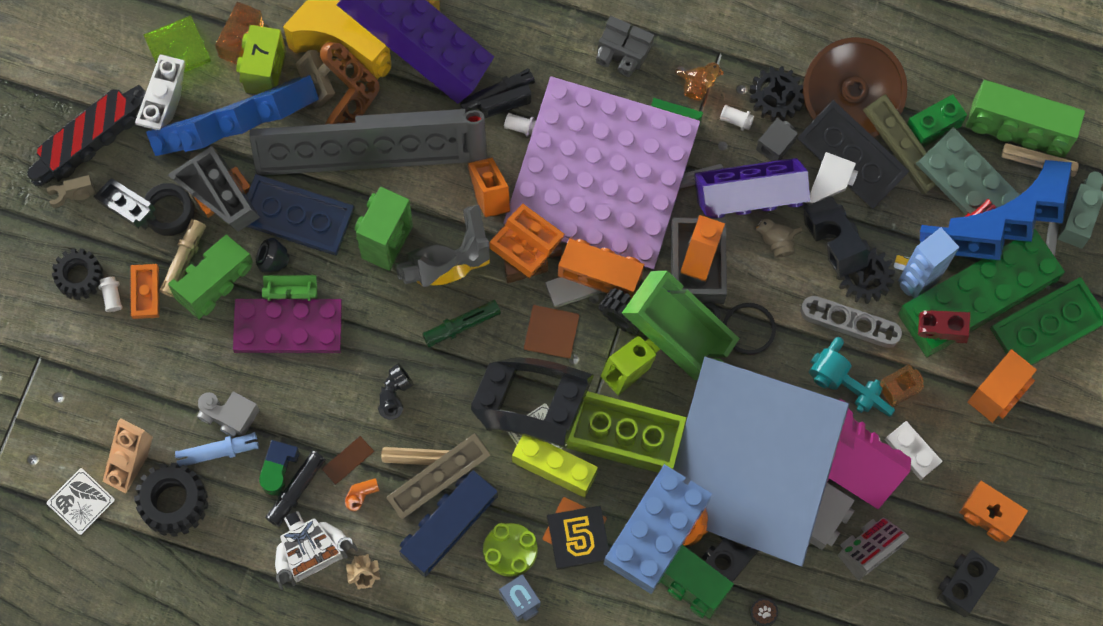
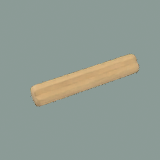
[1001,143,1079,177]
[381,447,450,465]

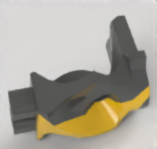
[395,205,490,287]

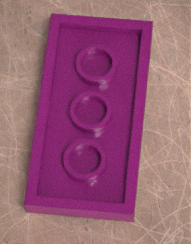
[233,299,342,353]

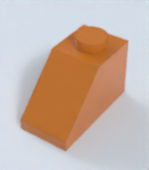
[468,157,510,218]
[680,215,725,282]

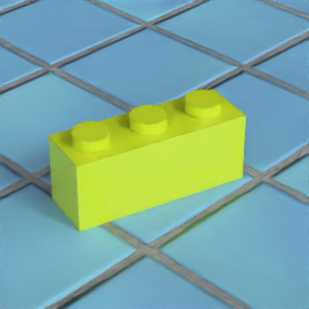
[512,435,598,498]

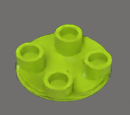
[483,523,538,577]

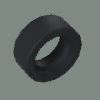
[144,183,194,236]

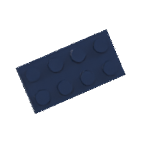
[246,174,355,256]

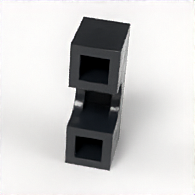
[803,196,871,277]

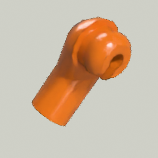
[345,478,379,512]

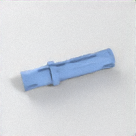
[175,432,259,467]

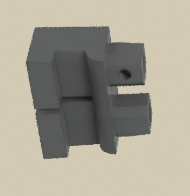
[596,15,654,77]

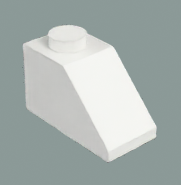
[807,152,858,205]

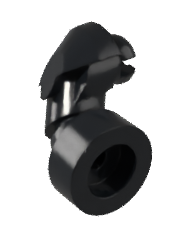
[378,363,414,420]

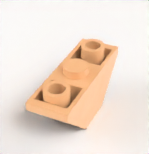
[102,419,153,493]

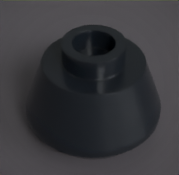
[256,237,290,272]

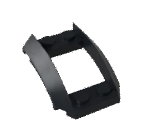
[471,357,594,448]

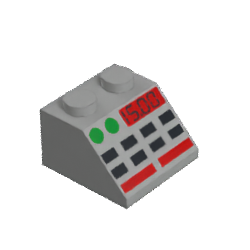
[838,517,910,581]

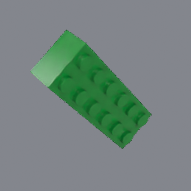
[898,229,1065,358]

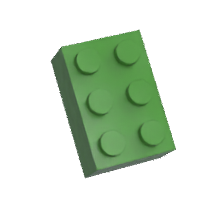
[354,186,413,271]

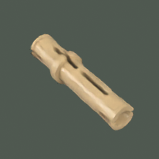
[159,219,207,298]

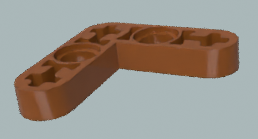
[320,42,379,125]

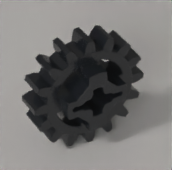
[749,66,804,122]
[836,247,895,304]

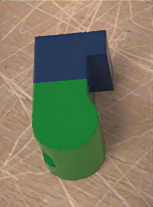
[259,440,300,496]

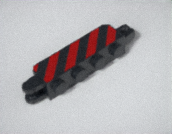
[27,85,146,188]

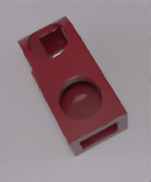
[918,311,971,344]

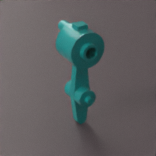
[809,337,895,417]

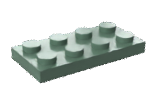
[916,127,1020,215]

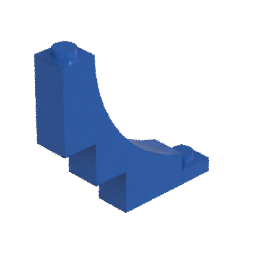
[920,160,1072,260]

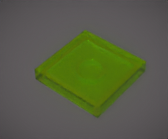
[143,15,211,73]

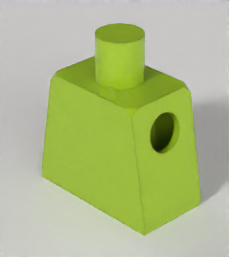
[600,336,661,396]

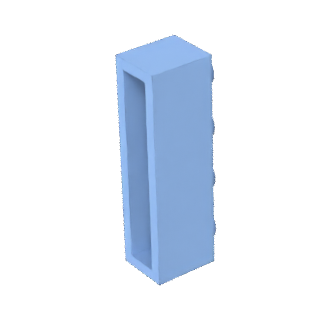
[898,227,959,298]

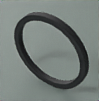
[723,303,776,355]

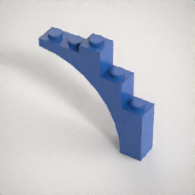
[146,75,319,156]

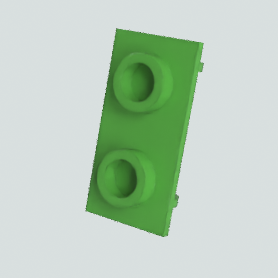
[262,275,318,301]

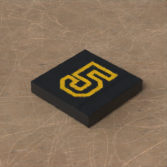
[547,505,609,570]

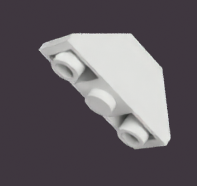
[135,54,185,130]

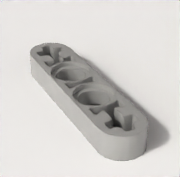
[800,296,902,348]

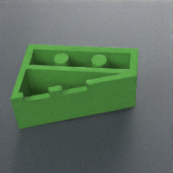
[168,234,253,319]

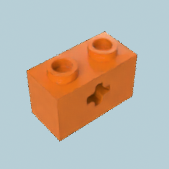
[959,480,1028,543]

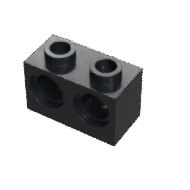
[702,536,759,582]
[937,550,1000,618]

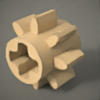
[346,554,380,590]

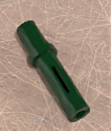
[422,300,501,347]

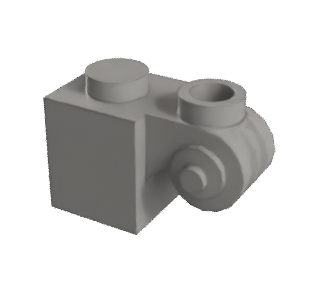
[197,391,260,437]

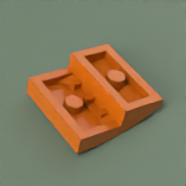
[489,204,565,278]

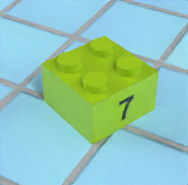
[236,25,286,95]

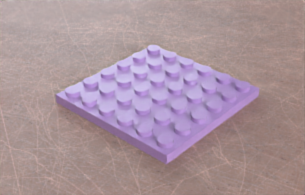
[503,76,700,271]

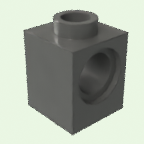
[756,118,798,161]

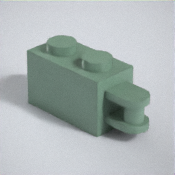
[1057,171,1103,249]

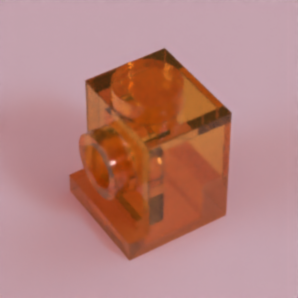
[880,364,924,408]

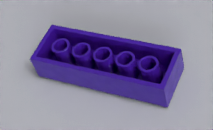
[337,0,494,104]

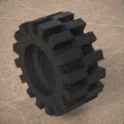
[52,248,104,300]
[598,288,640,335]

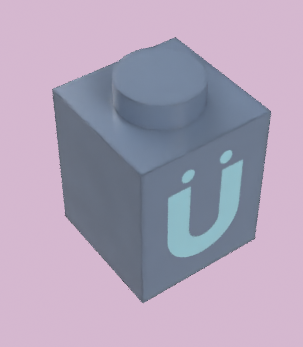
[499,574,541,621]

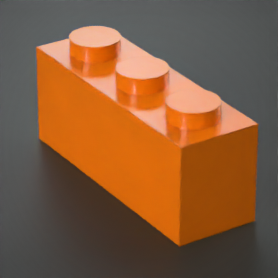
[558,238,644,298]

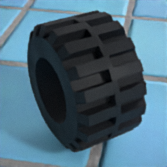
[134,462,208,537]

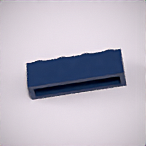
[399,470,498,577]

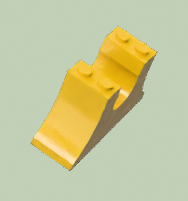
[283,0,440,80]

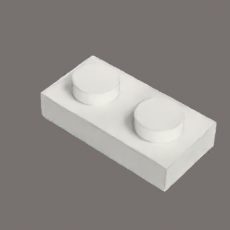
[885,421,942,480]

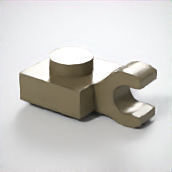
[47,175,96,208]

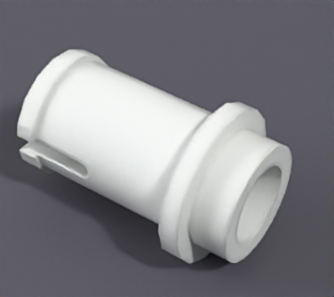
[720,105,754,131]
[504,113,536,137]
[98,277,123,312]

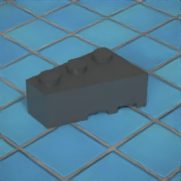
[168,146,260,232]

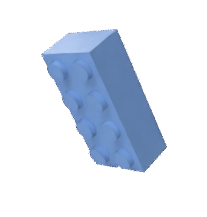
[604,464,712,594]

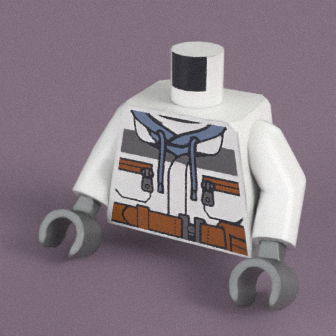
[275,511,358,590]

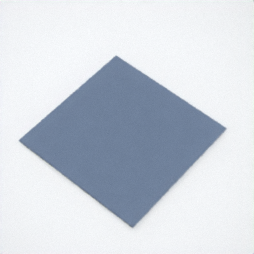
[673,356,849,567]

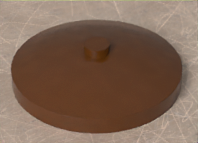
[803,37,908,137]

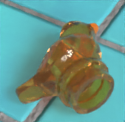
[675,62,724,101]

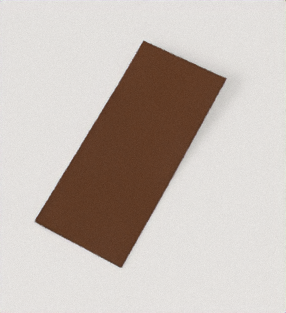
[321,436,374,485]

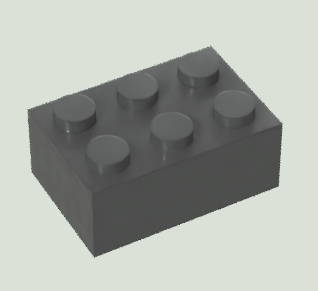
[671,218,727,304]

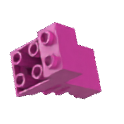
[827,399,911,509]

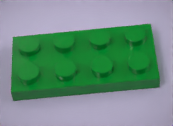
[990,277,1103,365]

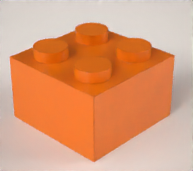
[967,349,1037,423]

